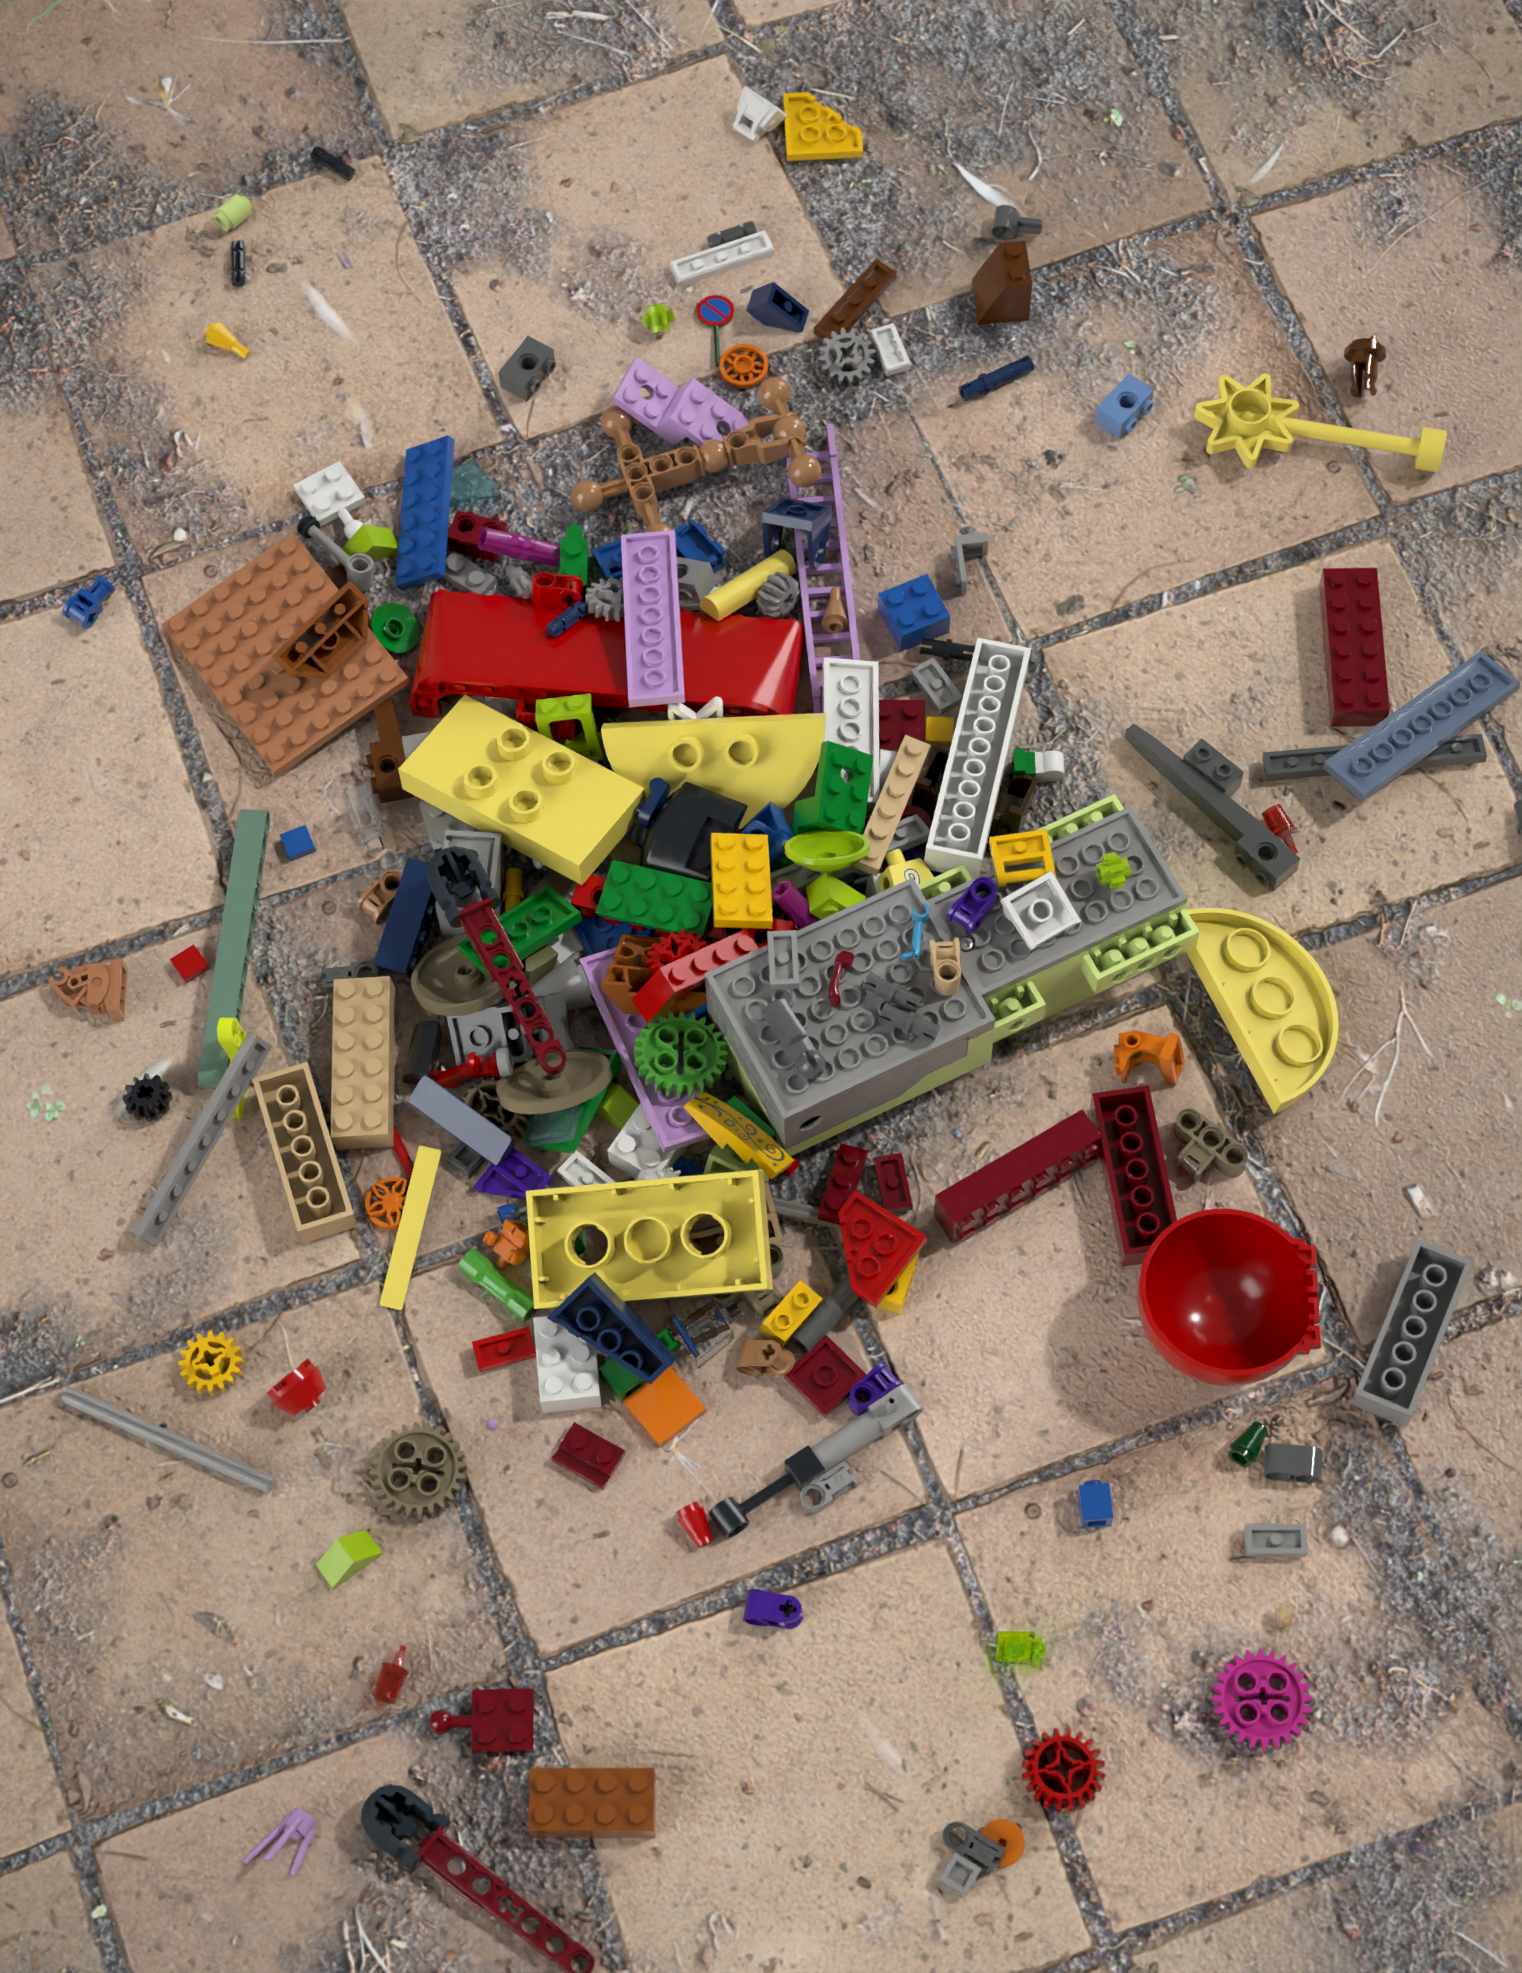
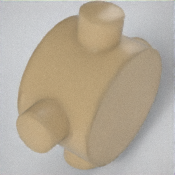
[1275,1604,1293,1631]

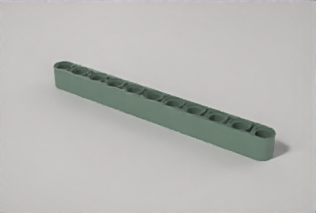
[198,809,270,1089]

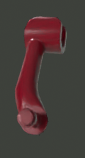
[828,951,854,1007]

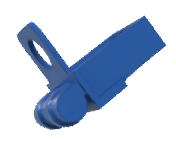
[740,801,794,867]

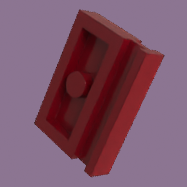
[552,1422,626,1490]

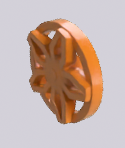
[719,344,768,389]
[365,1177,410,1230]

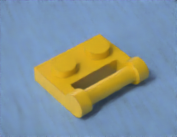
[989,829,1056,888]

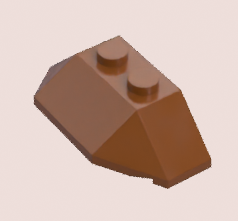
[272,580,369,678]

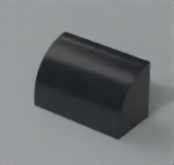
[403,1021,442,1085]

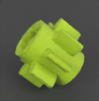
[642,303,675,333]
[1096,852,1131,890]

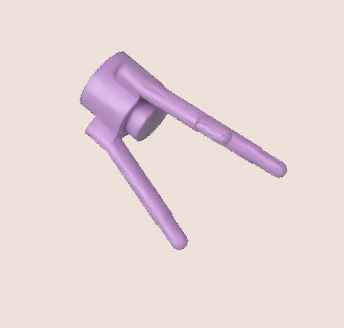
[243,1808,316,1877]

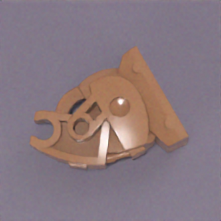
[48,959,128,1021]

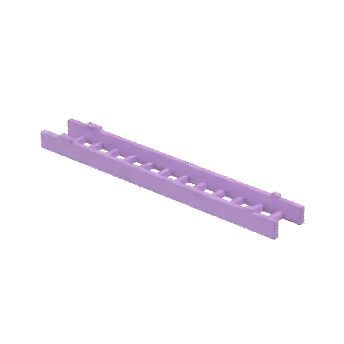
[786,423,860,713]

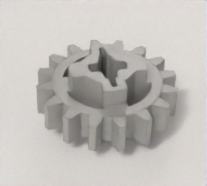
[818,328,875,386]
[585,577,625,622]

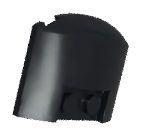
[639,782,748,883]

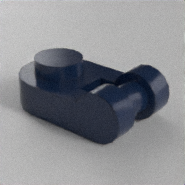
[635,777,671,828]

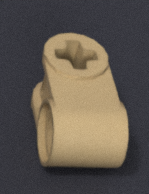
[929,937,961,996]

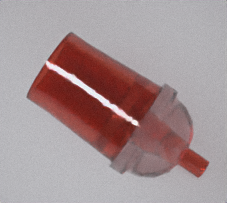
[1261,804,1300,854]
[372,1645,411,1704]

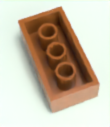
[528,1768,656,1838]

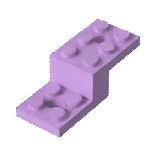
[610,357,750,467]

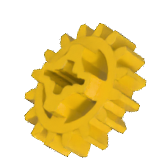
[178,1330,244,1396]

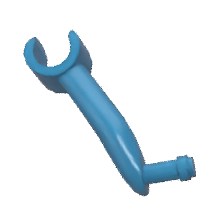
[900,903,929,961]

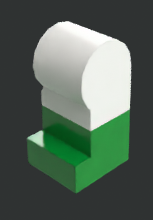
[1012,749,1065,782]

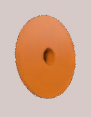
[981,1819,1025,1867]

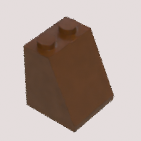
[972,240,1032,325]

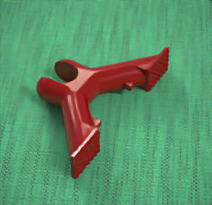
[434,1052,516,1088]

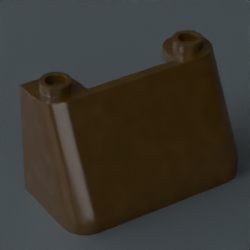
[909,747,1039,852]

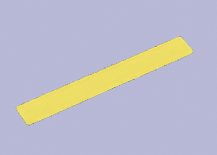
[380,1145,441,1310]

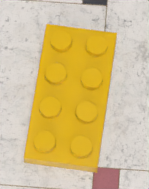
[710,833,773,929]

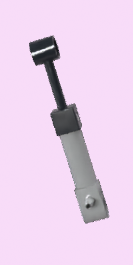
[709,1384,924,1539]

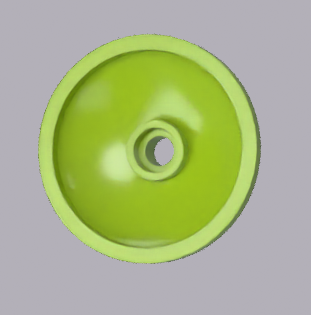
[784,830,870,874]

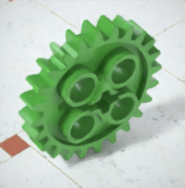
[633,1011,728,1098]

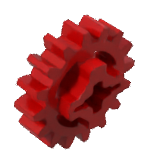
[647,929,707,975]

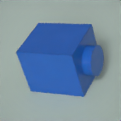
[1077,1480,1113,1529]

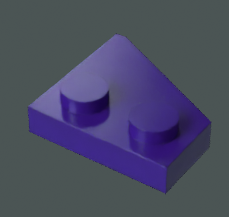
[473,1148,554,1200]

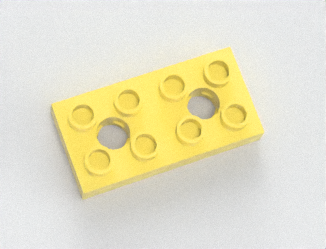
[526,1170,773,1310]

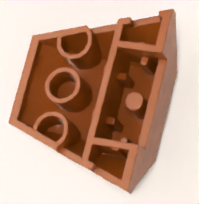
[600,934,707,1017]

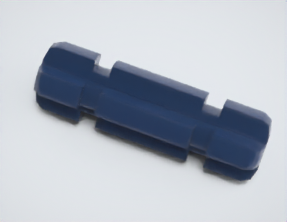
[546,601,588,638]

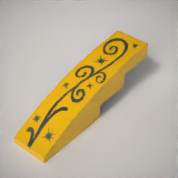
[684,1092,794,1180]

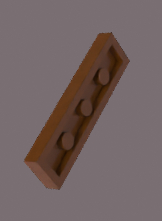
[814,259,897,340]

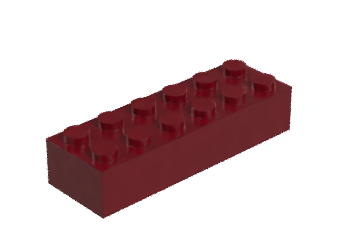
[1319,568,1390,727]
[1090,1085,1177,1267]
[934,1109,1102,1244]

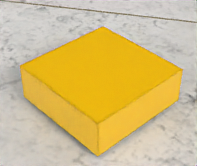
[925,716,954,746]

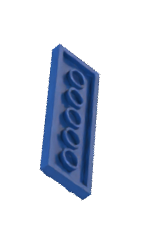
[395,435,455,591]

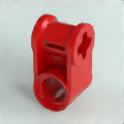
[531,572,584,610]

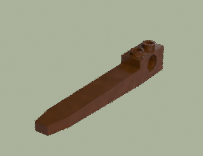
[366,613,413,804]

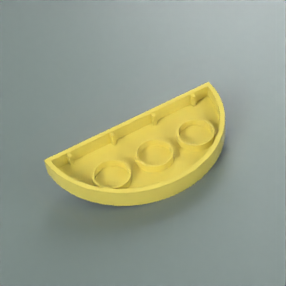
[601,713,826,829]
[1186,908,1339,1114]

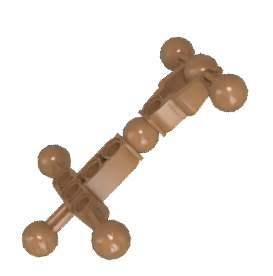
[570,377,821,537]

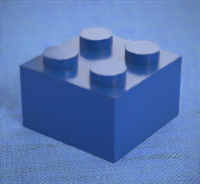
[878,574,950,652]

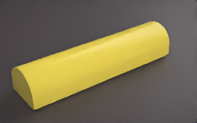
[700,550,796,621]

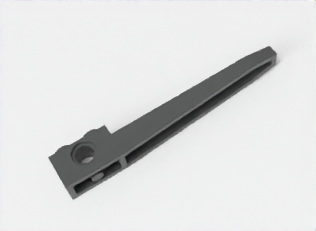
[1125,723,1300,891]

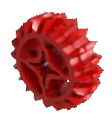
[1021,1728,1106,1813]

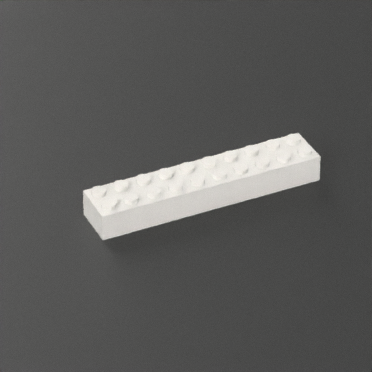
[924,638,1031,879]

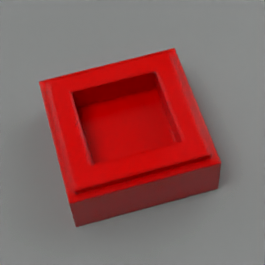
[170,944,210,984]

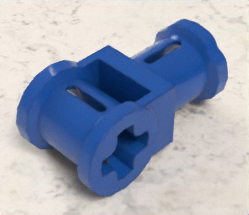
[62,575,115,629]

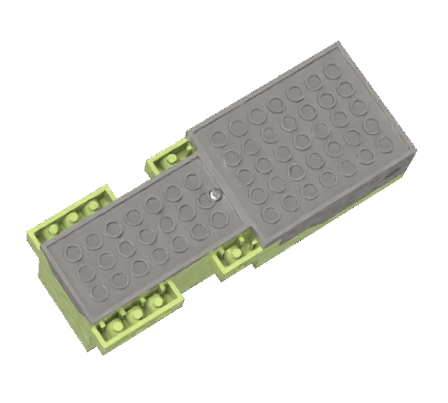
[705,794,1200,1156]

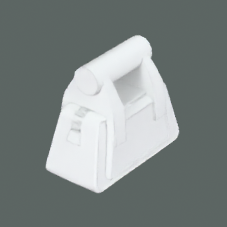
[733,87,787,143]

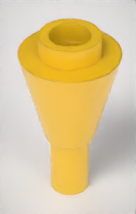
[205,321,251,359]

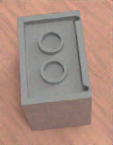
[435,830,507,936]

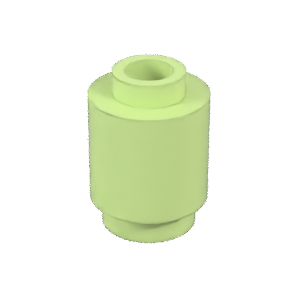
[214,194,252,231]

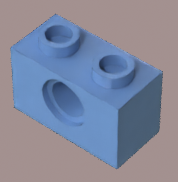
[1095,373,1154,439]

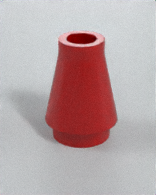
[676,1501,714,1549]

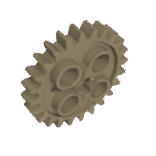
[369,1422,468,1519]

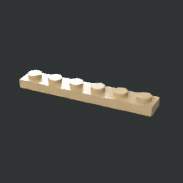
[852,735,931,876]

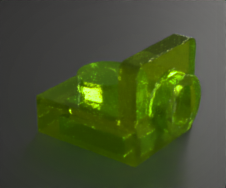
[995,1631,1046,1668]

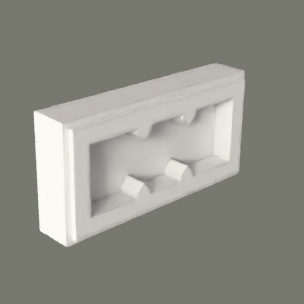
[869,323,911,376]

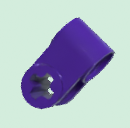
[946,877,997,935]
[849,1361,905,1416]
[743,1589,803,1629]

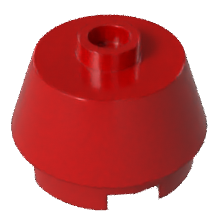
[267,1358,327,1417]

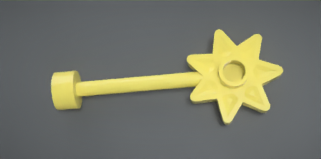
[1194,374,1447,473]

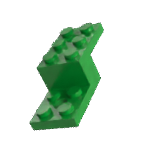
[787,741,873,879]

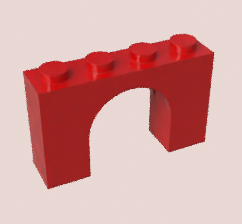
[631,929,759,1023]

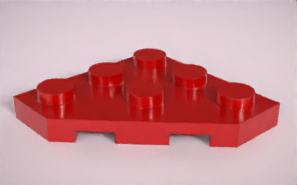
[838,1190,927,1308]

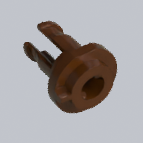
[1344,336,1387,398]

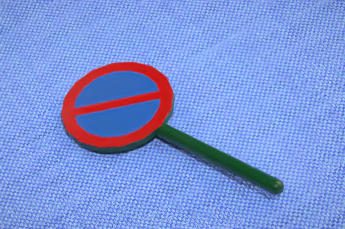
[696,295,735,367]

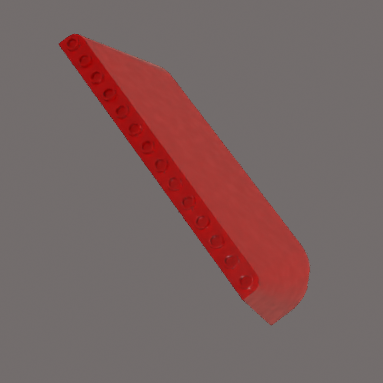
[410,589,805,718]

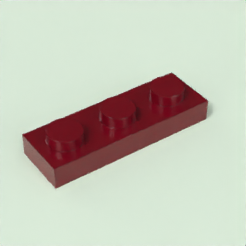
[818,1143,869,1225]

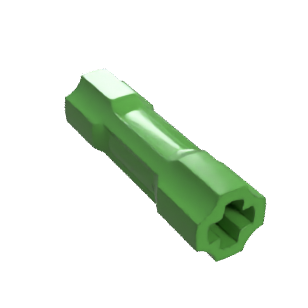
[458,1248,538,1322]

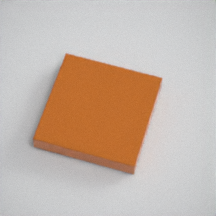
[623,1366,706,1448]

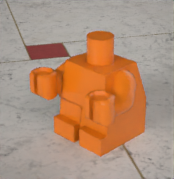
[483,1219,530,1270]

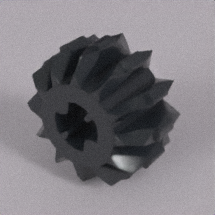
[123,1073,173,1123]

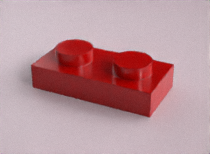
[472,1326,536,1372]

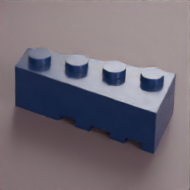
[373,858,436,978]
[547,1273,677,1384]

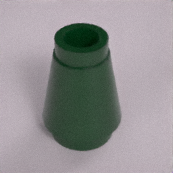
[1229,1421,1268,1467]

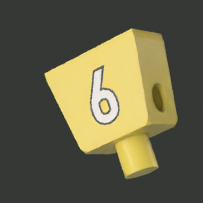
[878,849,934,892]

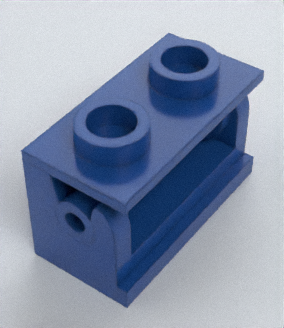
[674,517,724,573]

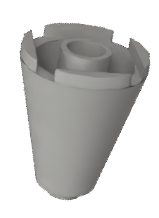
[525,951,597,1011]

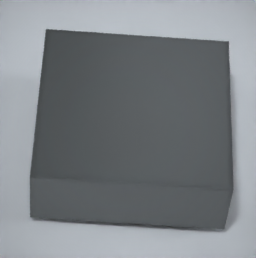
[447,1142,486,1179]

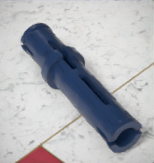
[958,355,1034,402]

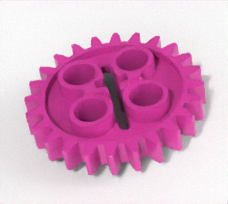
[1211,1648,1313,1751]

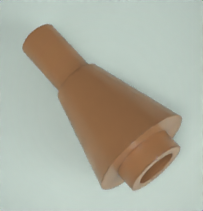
[821,587,848,633]

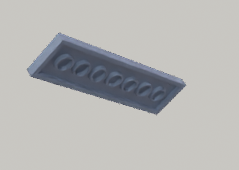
[1323,651,1521,802]

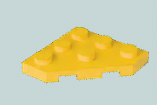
[783,92,863,161]

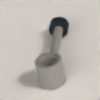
[297,515,374,591]

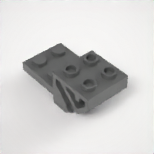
[446,992,574,1066]

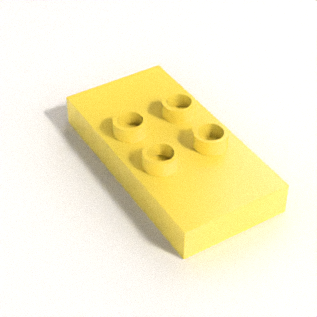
[398,695,646,885]

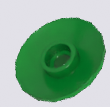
[370,602,420,654]

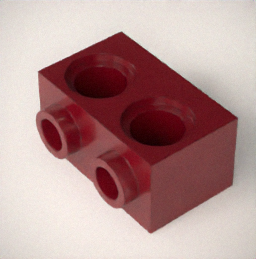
[447,510,509,563]

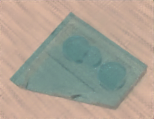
[450,458,502,507]

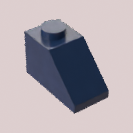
[746,282,809,333]

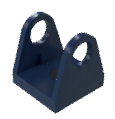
[762,497,832,568]

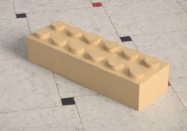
[331,976,396,1150]
[252,1062,358,1244]

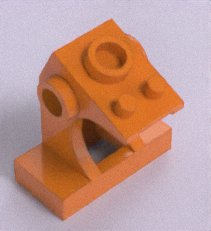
[1114,1030,1185,1086]

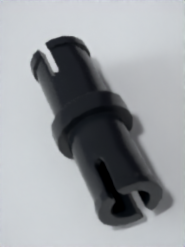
[920,637,976,662]

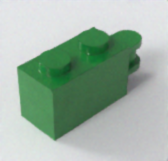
[560,524,589,602]
[599,1328,682,1404]

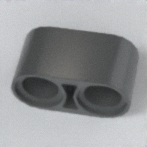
[1264,1443,1322,1483]

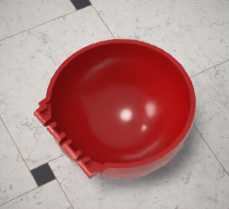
[1137,1209,1321,1387]

